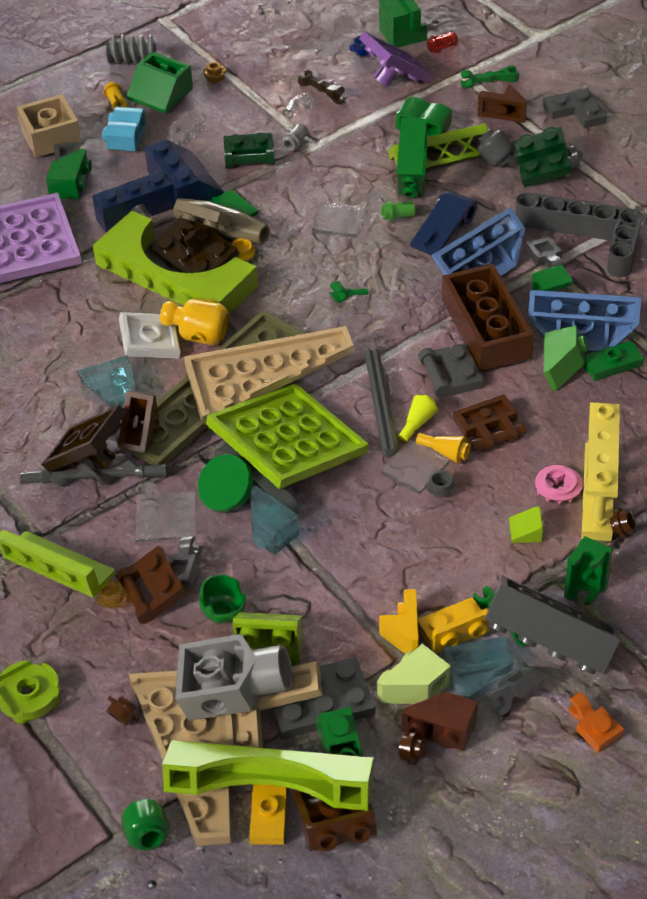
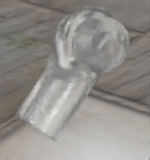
[282,92,316,119]

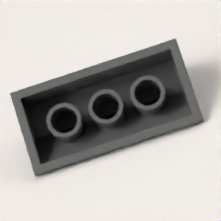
[485,575,620,674]

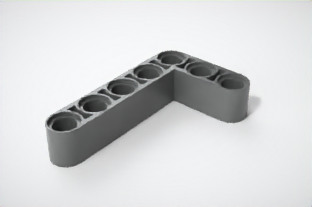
[515,192,642,277]

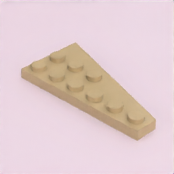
[184,326,354,424]
[129,671,231,846]

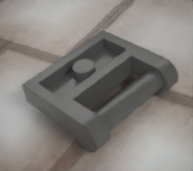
[418,343,484,398]

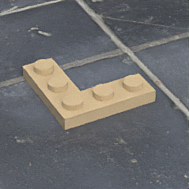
[225,661,323,748]

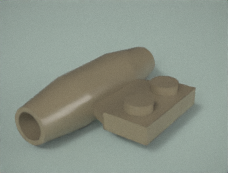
[173,198,270,245]

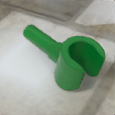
[329,281,368,303]

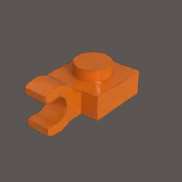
[568,692,624,753]

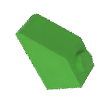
[544,326,588,391]

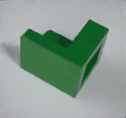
[531,265,573,291]

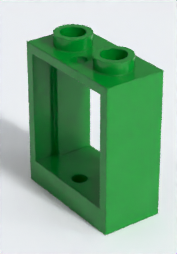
[397,117,428,198]

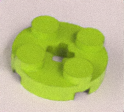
[0,660,61,724]

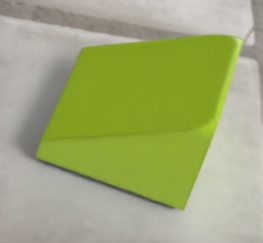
[509,506,543,543]

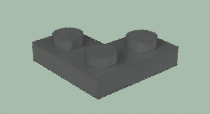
[543,88,607,128]

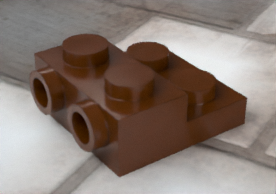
[292,789,377,852]

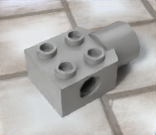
[175,634,292,721]

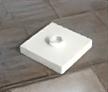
[119,312,181,359]

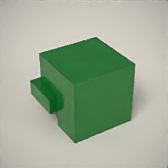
[379,0,427,48]

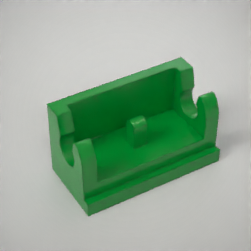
[564,536,613,605]

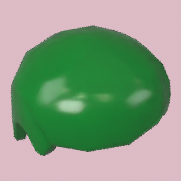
[199,574,246,624]

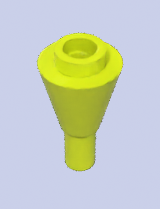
[398,395,438,443]

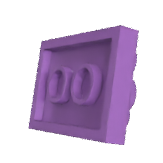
[359,31,434,87]

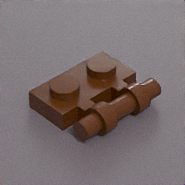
[453,394,527,451]

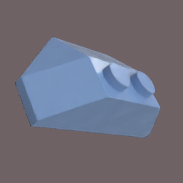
[432,207,525,276]
[528,290,641,352]

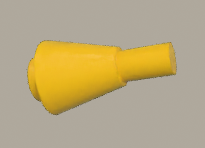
[416,433,470,464]

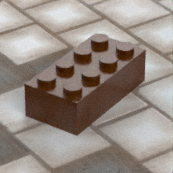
[442,264,534,371]

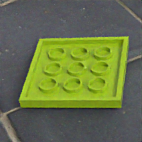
[206,383,369,489]

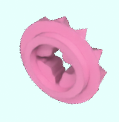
[535,465,583,505]

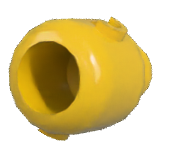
[160,298,229,346]

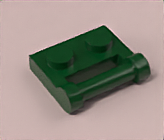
[223,132,275,168]

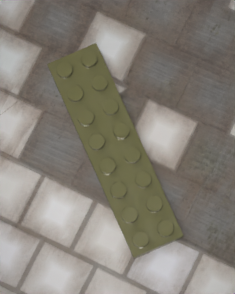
[116,310,305,465]

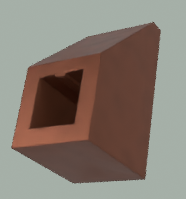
[402,692,478,751]

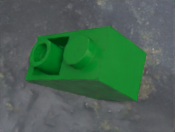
[46,148,92,200]
[315,707,363,757]

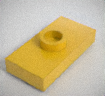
[249,784,287,845]

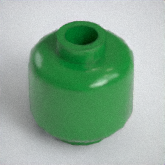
[121,798,169,851]

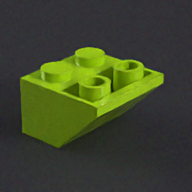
[233,612,303,665]

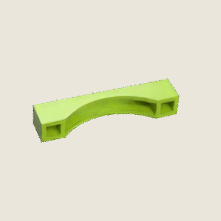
[162,740,373,811]

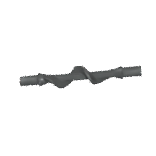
[20,461,167,487]

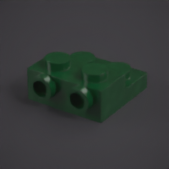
[513,127,573,187]

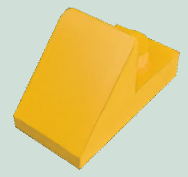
[379,589,418,654]

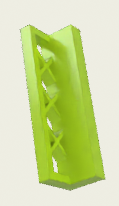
[387,123,488,169]

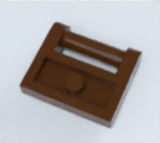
[115,545,188,623]

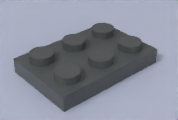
[271,657,376,739]

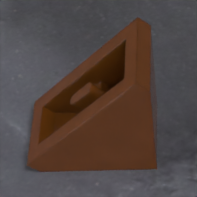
[117,390,160,453]

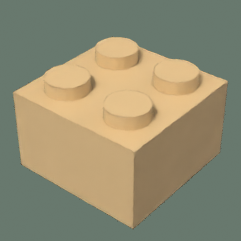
[16,94,82,158]

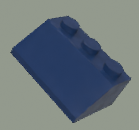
[144,139,224,203]

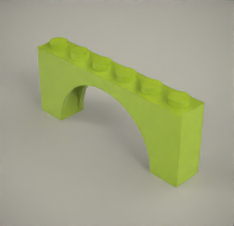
[93,211,258,314]

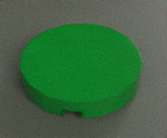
[198,454,254,513]

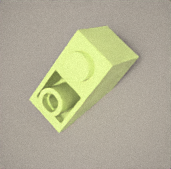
[377,644,451,704]

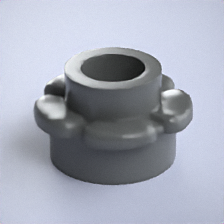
[426,470,455,497]

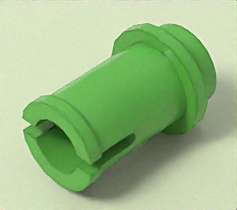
[381,201,415,221]

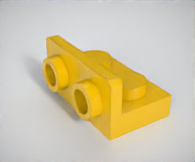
[417,597,490,654]

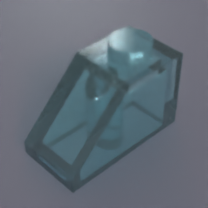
[251,485,299,556]

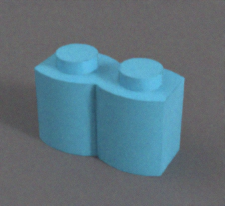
[102,106,146,151]

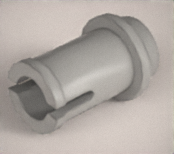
[282,123,308,151]

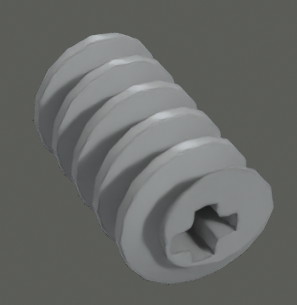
[106,34,156,64]

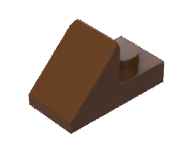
[478,84,527,123]

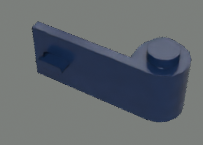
[410,190,478,256]

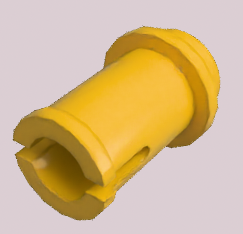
[103,82,127,110]

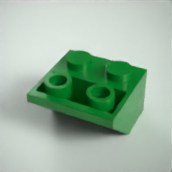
[127,51,193,114]

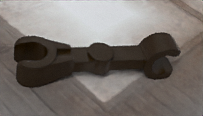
[297,70,346,104]

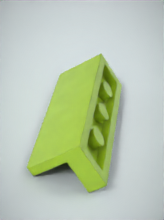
[0,529,115,598]

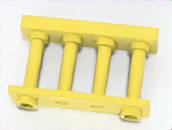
[581,402,620,541]

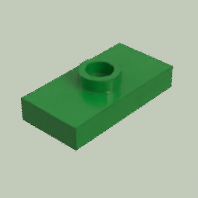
[583,341,644,381]

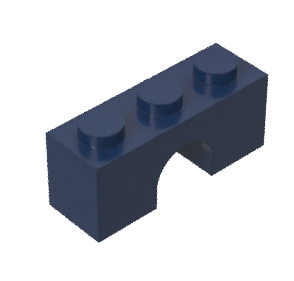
[92,170,175,233]

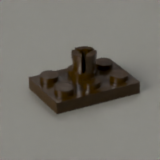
[149,216,240,273]
[41,404,127,472]

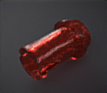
[427,31,458,54]

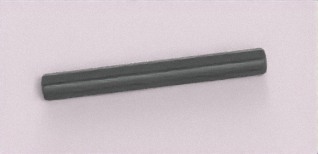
[365,349,398,457]

